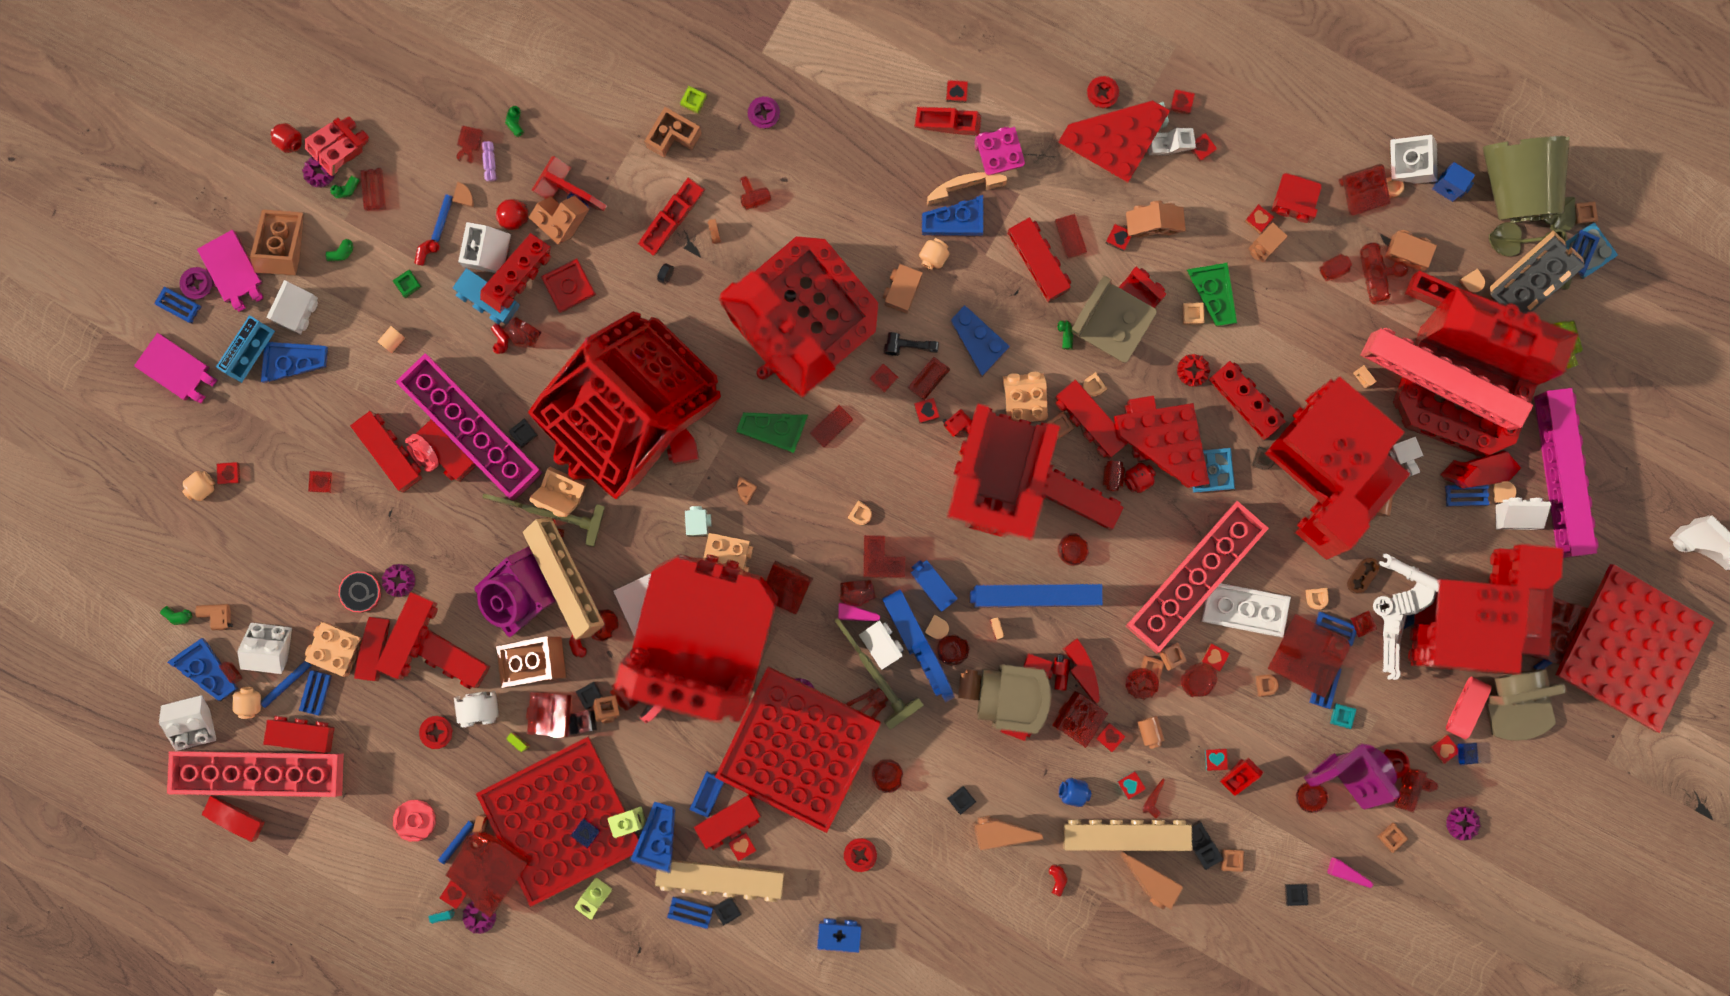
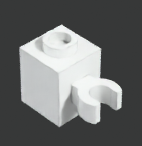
[1388,437,1423,477]

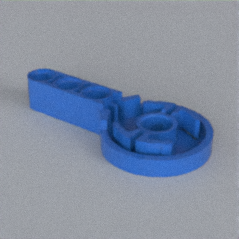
[882,589,955,702]

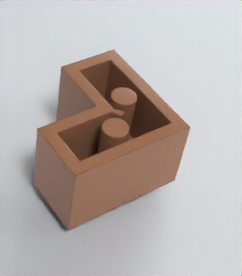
[644,107,702,157]
[529,196,589,245]
[1126,201,1186,238]

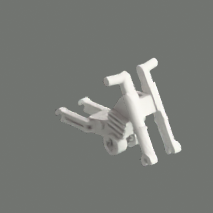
[1373,554,1439,680]

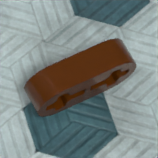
[1347,558,1379,594]

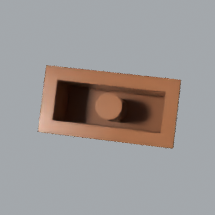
[1248,222,1288,262]
[1385,230,1437,272]
[883,264,923,314]

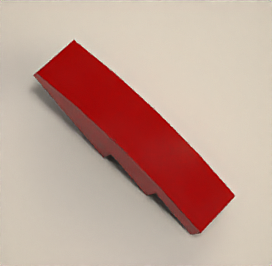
[638,177,706,256]

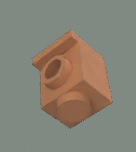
[593,695,620,724]

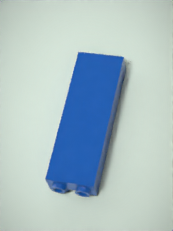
[970,584,1103,608]

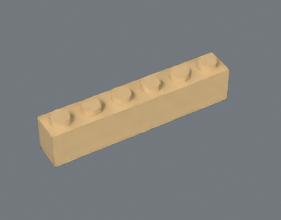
[523,517,605,640]
[1063,819,1192,851]
[655,860,785,902]

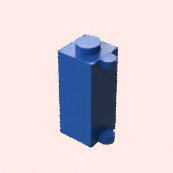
[910,560,958,612]

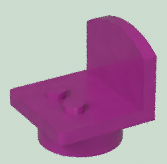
[474,546,557,637]
[1304,744,1400,810]

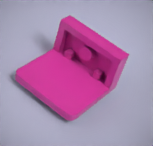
[974,127,1025,176]

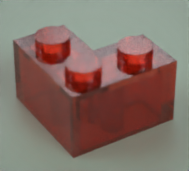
[863,535,905,579]

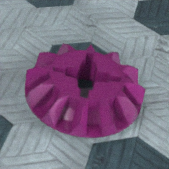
[748,96,780,129]
[302,156,335,187]
[180,267,213,300]
[382,564,415,597]
[1446,807,1481,841]
[462,900,496,934]

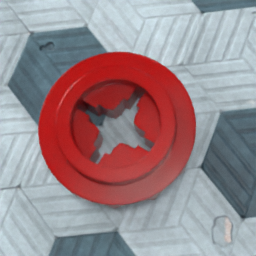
[1087,76,1119,109]
[1177,353,1211,387]
[419,716,453,749]
[844,838,877,872]

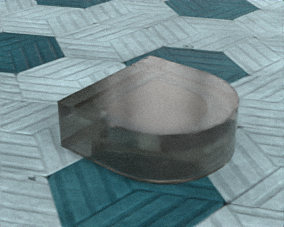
[1251,446,1275,470]

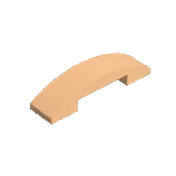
[927,172,1007,206]

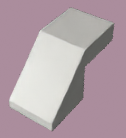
[1148,128,1196,155]

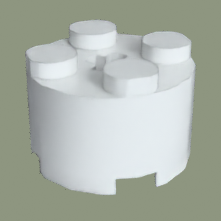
[454,691,499,727]

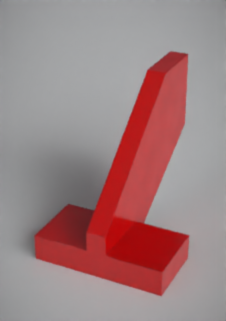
[531,156,607,211]
[1440,451,1521,488]

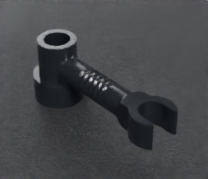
[883,332,939,356]

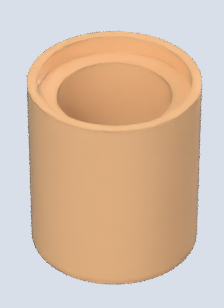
[377,326,405,353]

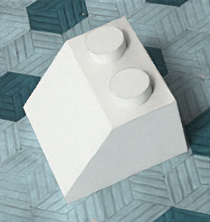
[1391,135,1438,184]
[267,280,318,335]

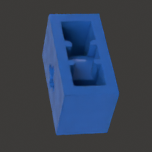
[1432,162,1475,202]
[817,918,861,953]

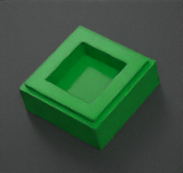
[393,269,422,298]

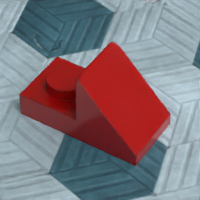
[1220,758,1264,796]

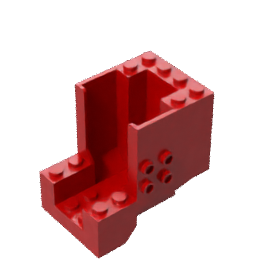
[1264,376,1410,560]
[947,404,1060,541]
[1408,544,1564,674]

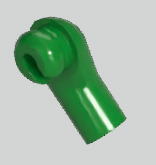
[505,106,524,138]
[330,175,360,199]
[326,239,353,262]
[1057,320,1073,350]
[160,606,192,625]

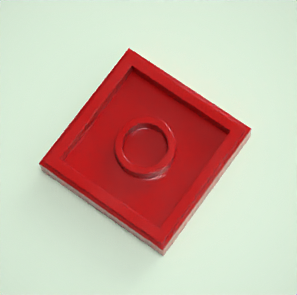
[541,258,596,313]

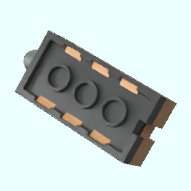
[1490,230,1585,314]

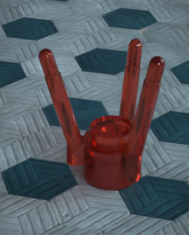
[846,687,889,719]

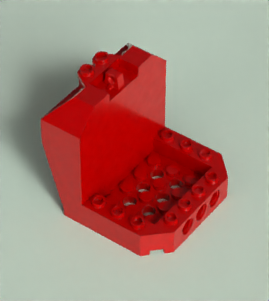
[719,236,878,397]
[1393,288,1579,457]
[528,311,721,500]
[614,554,779,722]

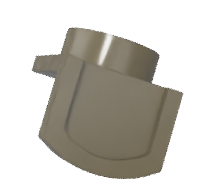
[1072,276,1157,363]
[977,665,1051,734]
[1485,669,1566,740]

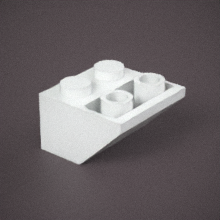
[458,222,511,273]
[1495,498,1551,530]
[859,621,904,670]
[237,623,292,674]
[159,695,216,751]

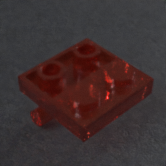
[1339,164,1391,216]
[766,560,813,615]
[1052,691,1109,748]
[526,692,571,737]
[1394,768,1438,813]

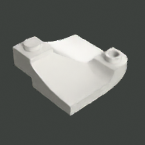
[1670,515,1730,570]

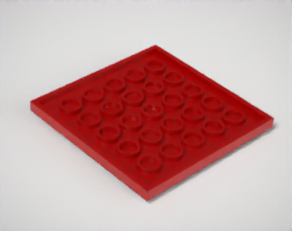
[1555,564,1714,733]
[715,666,881,833]
[475,736,639,907]

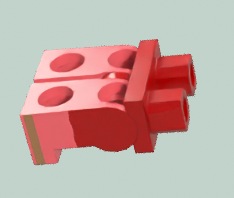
[305,116,369,176]

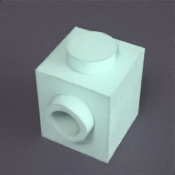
[685,506,712,537]

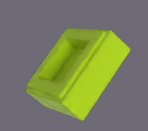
[680,86,707,114]
[506,732,530,752]

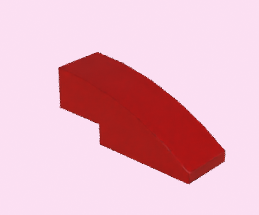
[915,107,982,136]
[354,617,390,681]
[1063,638,1100,703]
[201,795,265,842]

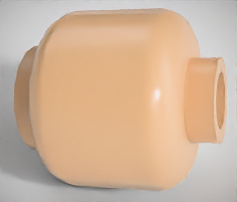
[919,238,949,270]
[182,471,215,501]
[233,687,261,719]

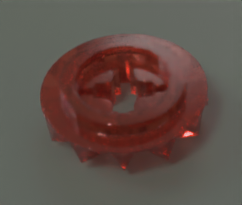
[1126,668,1159,700]

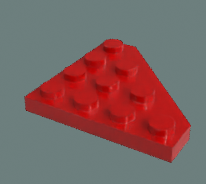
[1058,100,1171,182]
[1114,403,1210,488]

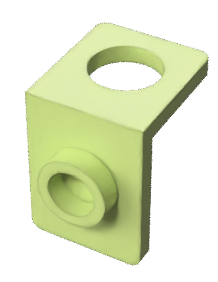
[608,806,646,838]
[575,878,612,919]

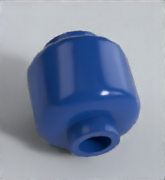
[1059,778,1091,807]

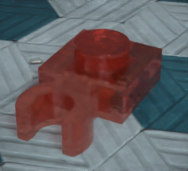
[457,125,483,164]

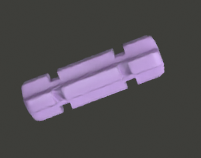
[482,141,496,182]

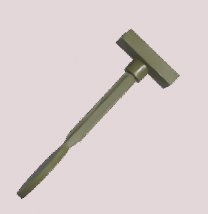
[482,494,605,547]
[834,618,924,730]

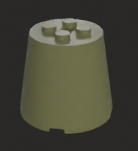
[1483,136,1570,223]

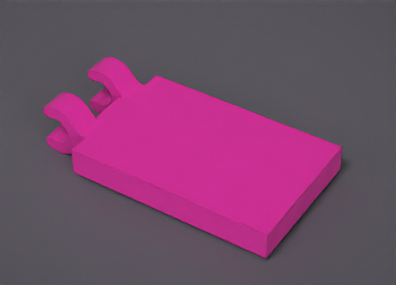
[197,229,264,312]
[134,333,218,403]

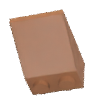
[250,209,304,275]
[497,637,566,688]
[974,816,1043,850]
[1120,852,1183,910]

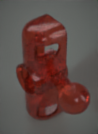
[1360,242,1408,305]

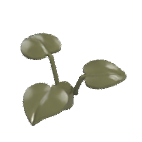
[1489,197,1576,290]

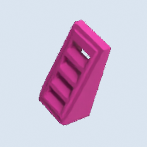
[838,603,880,622]
[1327,857,1373,888]

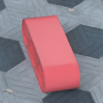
[1446,676,1492,740]

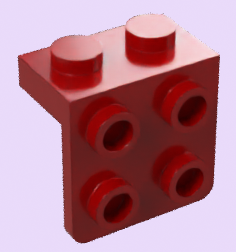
[1271,173,1322,223]
[1119,266,1166,308]

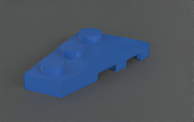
[922,195,983,236]
[951,305,1010,377]
[261,342,328,383]
[167,638,238,701]
[631,801,675,874]

